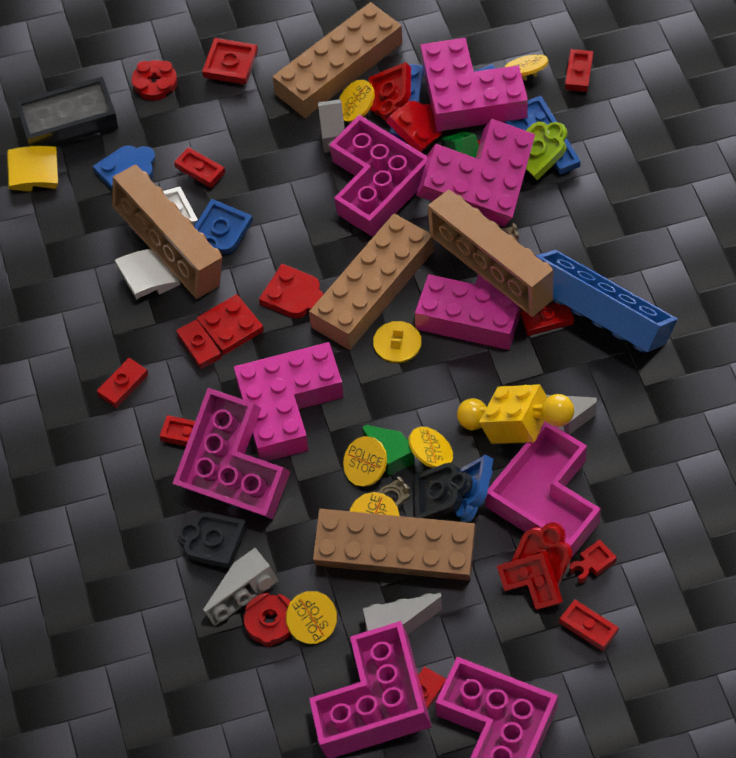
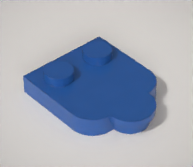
[93,146,155,189]
[194,199,253,254]
[453,455,493,523]

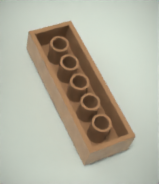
[272,2,403,118]
[112,164,222,299]
[428,189,553,317]
[309,214,433,350]
[313,509,476,581]

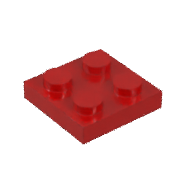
[202,38,258,84]
[197,294,264,355]

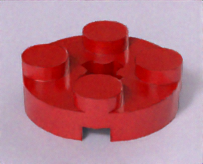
[132,60,177,101]
[244,593,291,647]

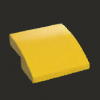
[7,146,58,192]

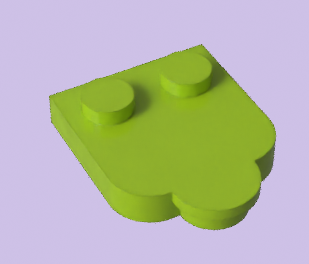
[526,122,567,180]

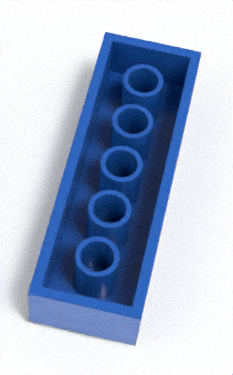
[536,250,678,352]

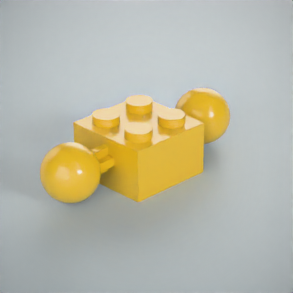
[457,384,574,444]

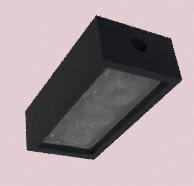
[15,76,118,147]

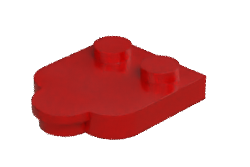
[369,62,411,121]
[386,101,443,152]
[259,264,324,318]
[512,522,572,587]

